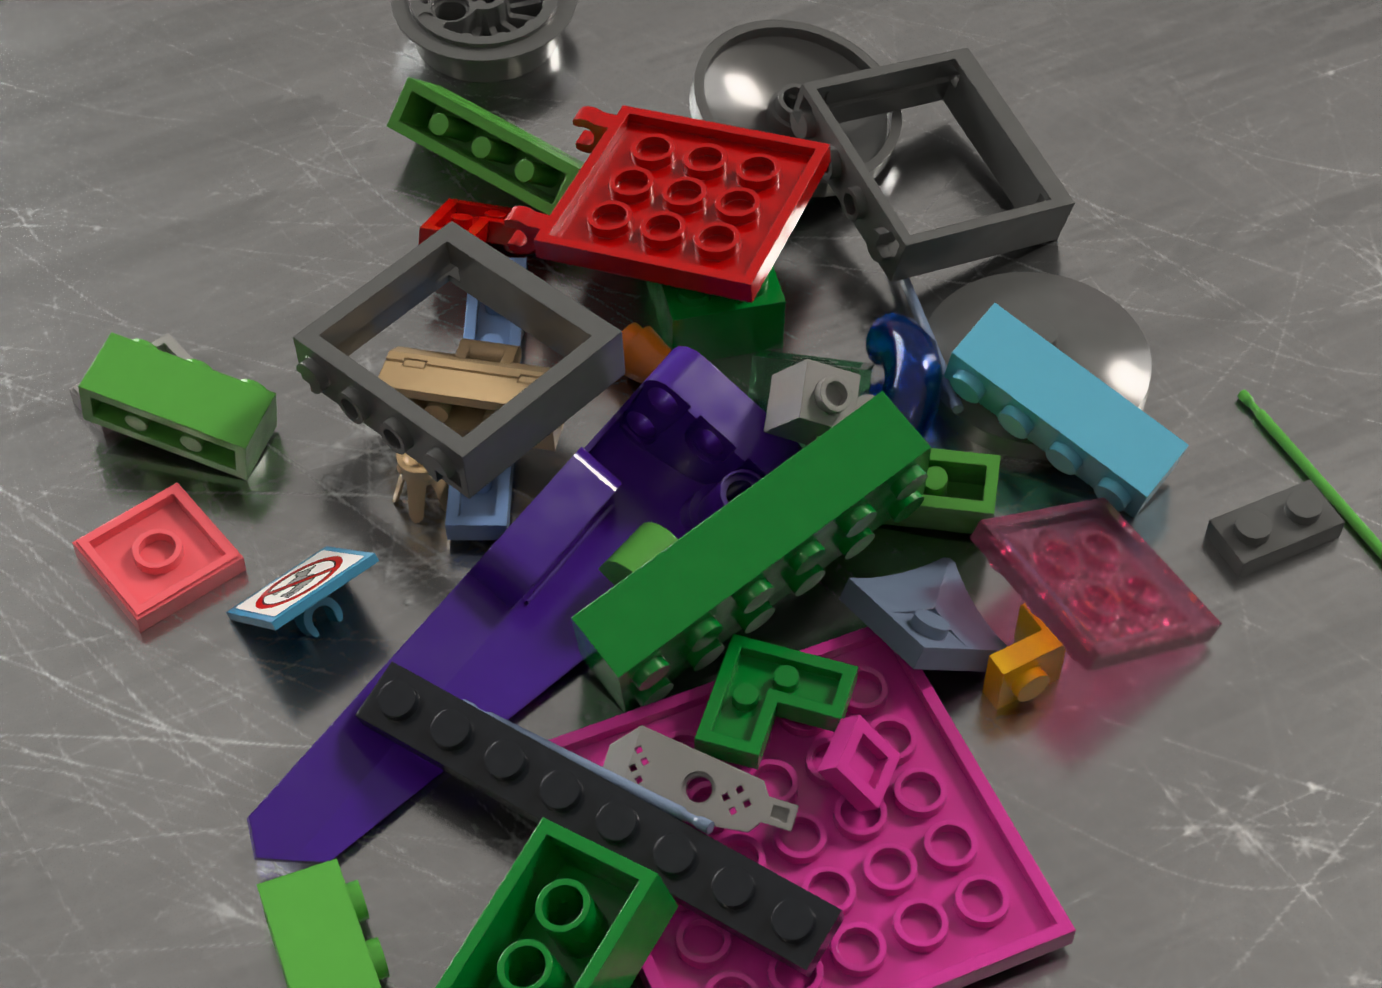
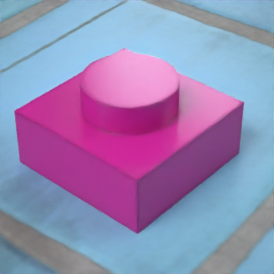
[817,714,901,812]

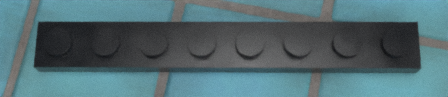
[355,662,845,978]

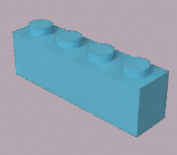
[944,303,1189,518]

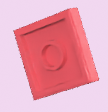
[72,482,246,633]

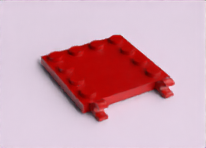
[504,105,831,303]

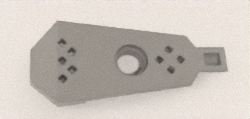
[603,725,799,833]

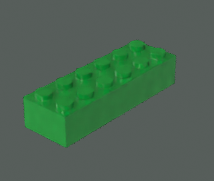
[571,391,931,712]

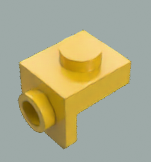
[982,600,1067,710]

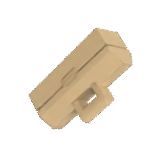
[378,338,565,451]

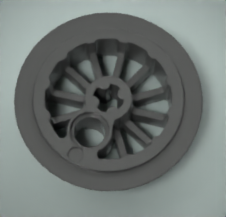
[390,0,578,83]

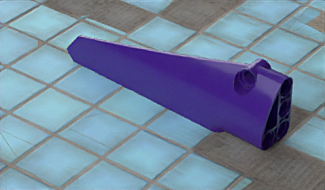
[247,346,802,864]

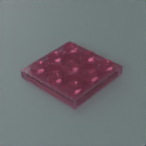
[970,497,1222,672]

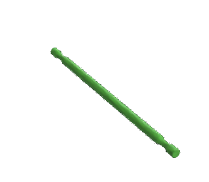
[1237,390,1382,561]

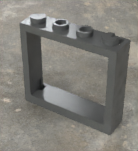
[789,47,1075,282]
[293,221,625,499]

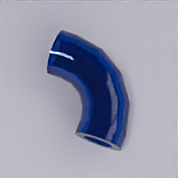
[866,313,944,439]

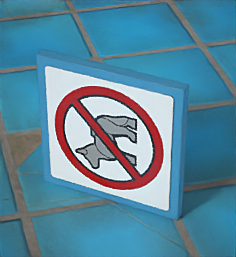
[226,546,379,638]

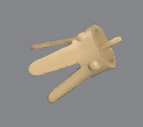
[392,453,449,523]

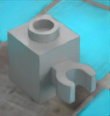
[764,359,874,445]

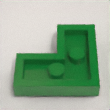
[694,634,858,770]

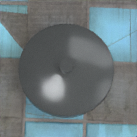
[689,20,902,197]
[919,272,1152,460]

